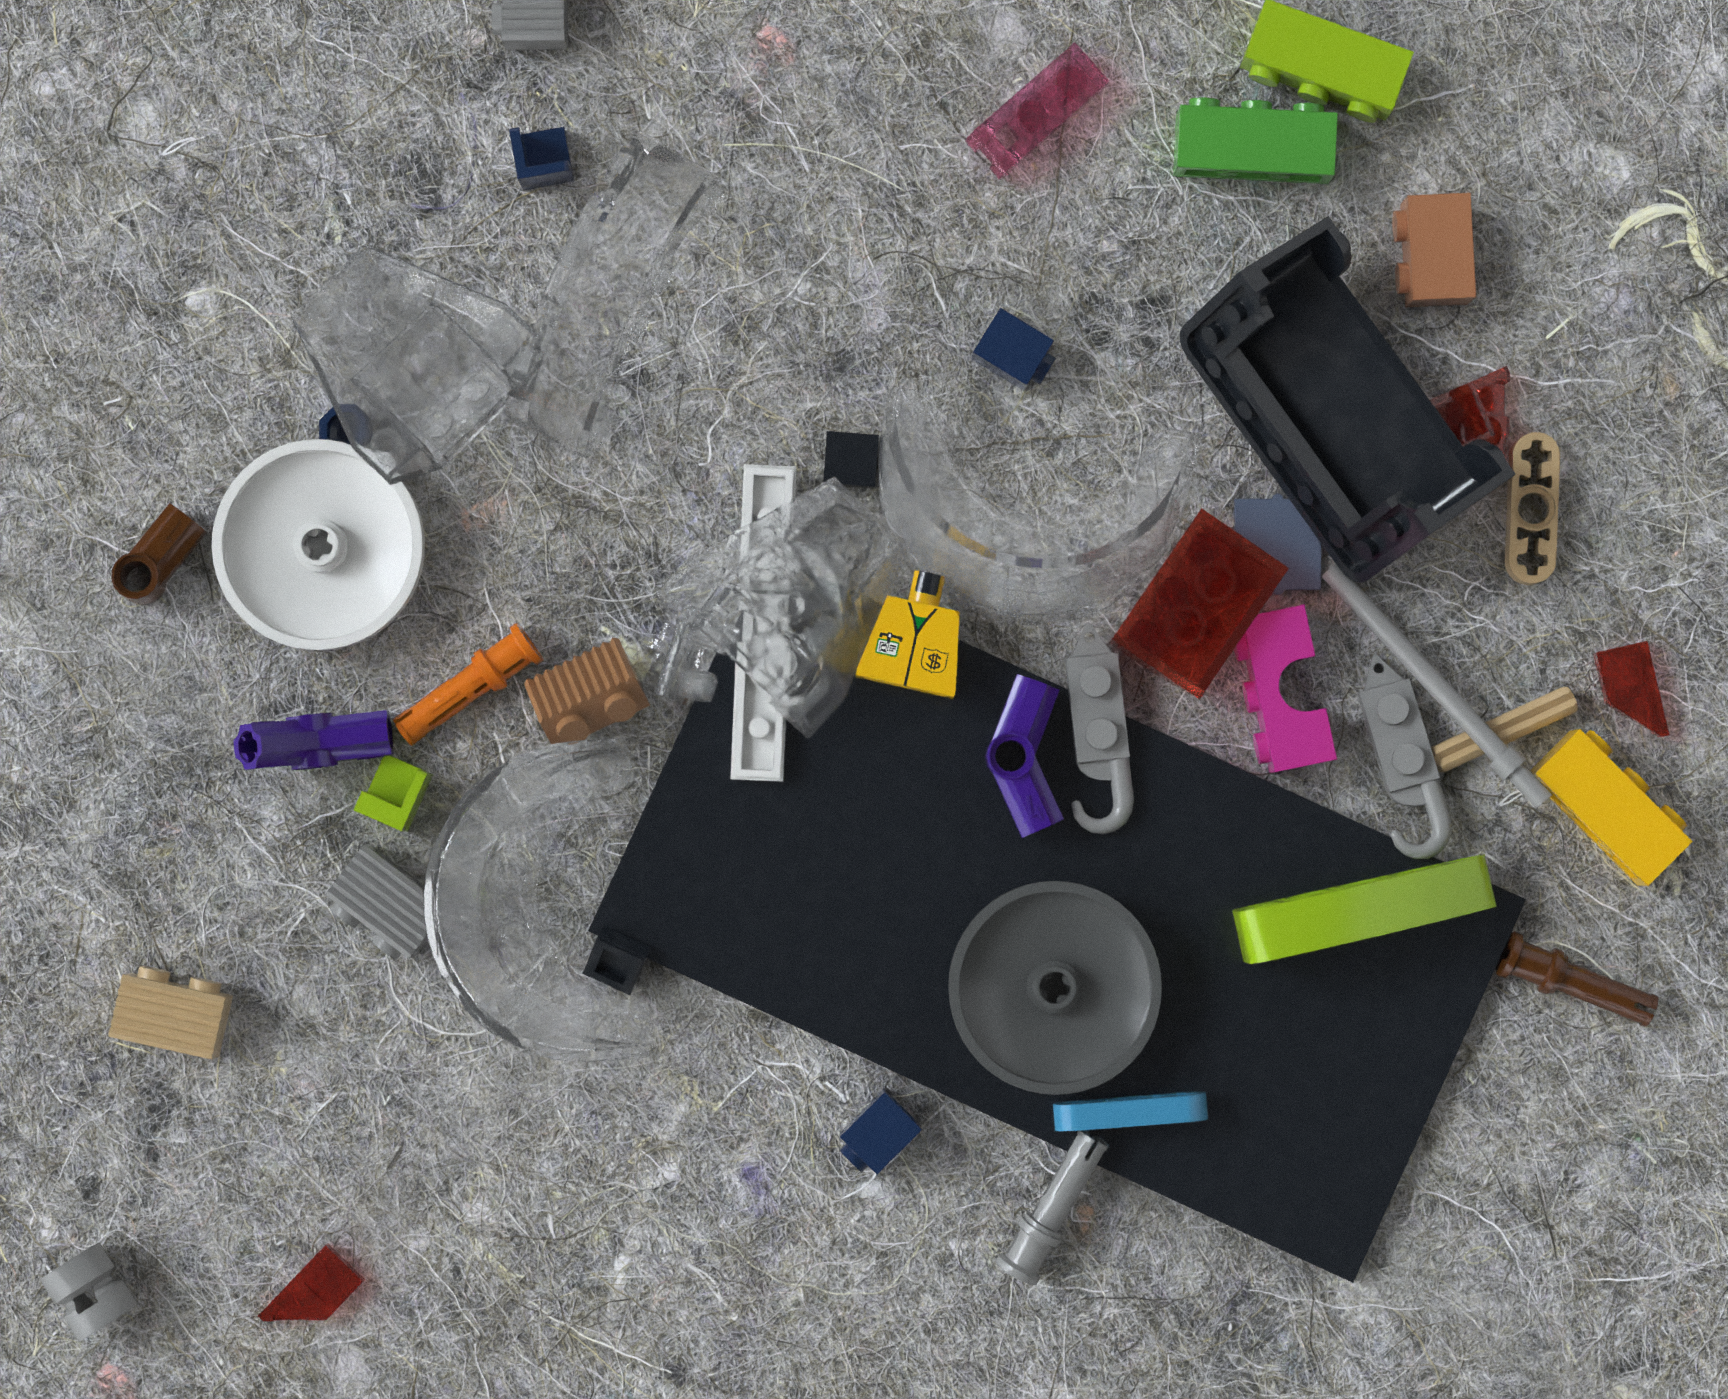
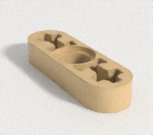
[1505,432,1560,585]

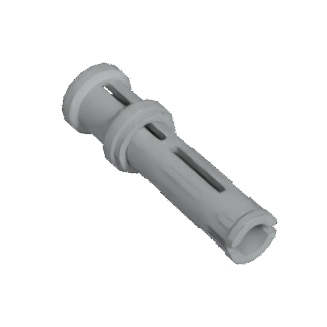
[996,1130,1109,1285]

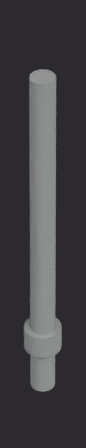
[1322,563,1552,809]

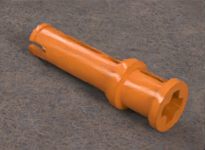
[392,622,544,746]

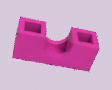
[1231,604,1337,773]

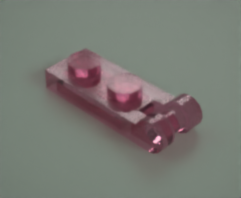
[965,42,1109,180]

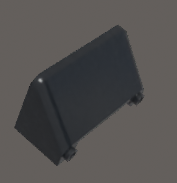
[1180,216,1516,583]

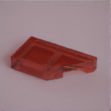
[1593,641,1670,737]
[258,1243,365,1321]

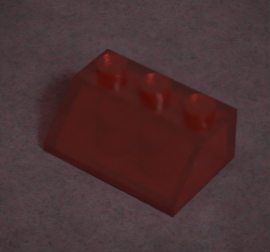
[1108,508,1289,700]

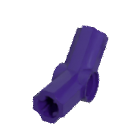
[985,674,1064,838]
[233,710,394,770]

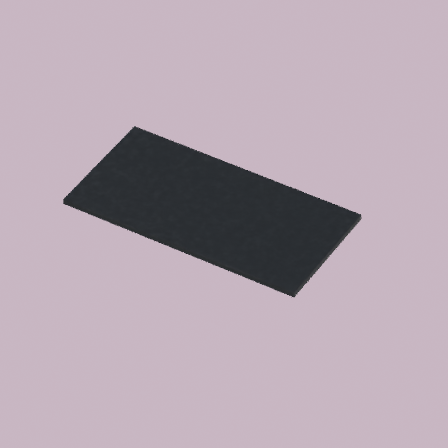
[588,564,1526,1283]

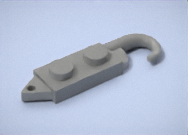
[1065,622,1134,834]
[1357,654,1452,859]

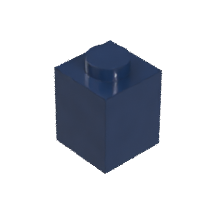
[972,308,1056,391]
[840,1088,922,1174]

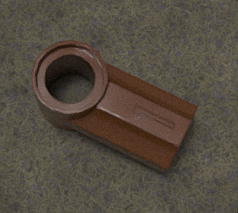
[111,503,207,605]

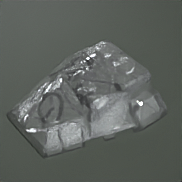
[654,476,910,738]

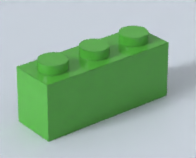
[1173,97,1338,184]

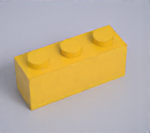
[1530,729,1693,886]

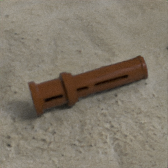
[1496,931,1659,1027]

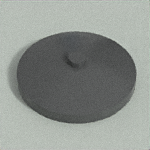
[948,881,1162,1095]

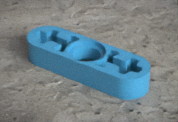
[1053,1092,1208,1131]

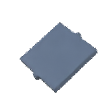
[1234,493,1321,596]

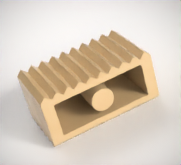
[109,966,233,1059]

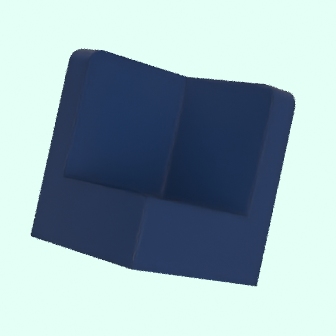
[509,127,574,190]

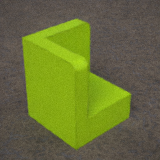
[353,755,434,832]

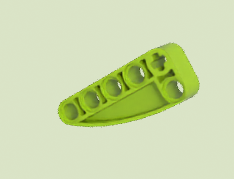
[1232,854,1496,964]

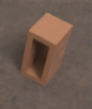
[1392,193,1476,308]

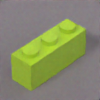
[1239,0,1414,123]

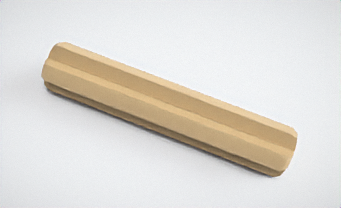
[1431,687,1578,772]

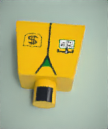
[856,570,960,699]

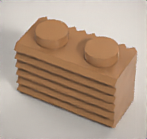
[524,637,650,751]

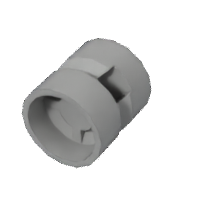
[40,1242,139,1342]

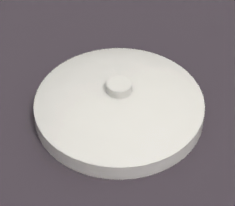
[212,439,425,651]

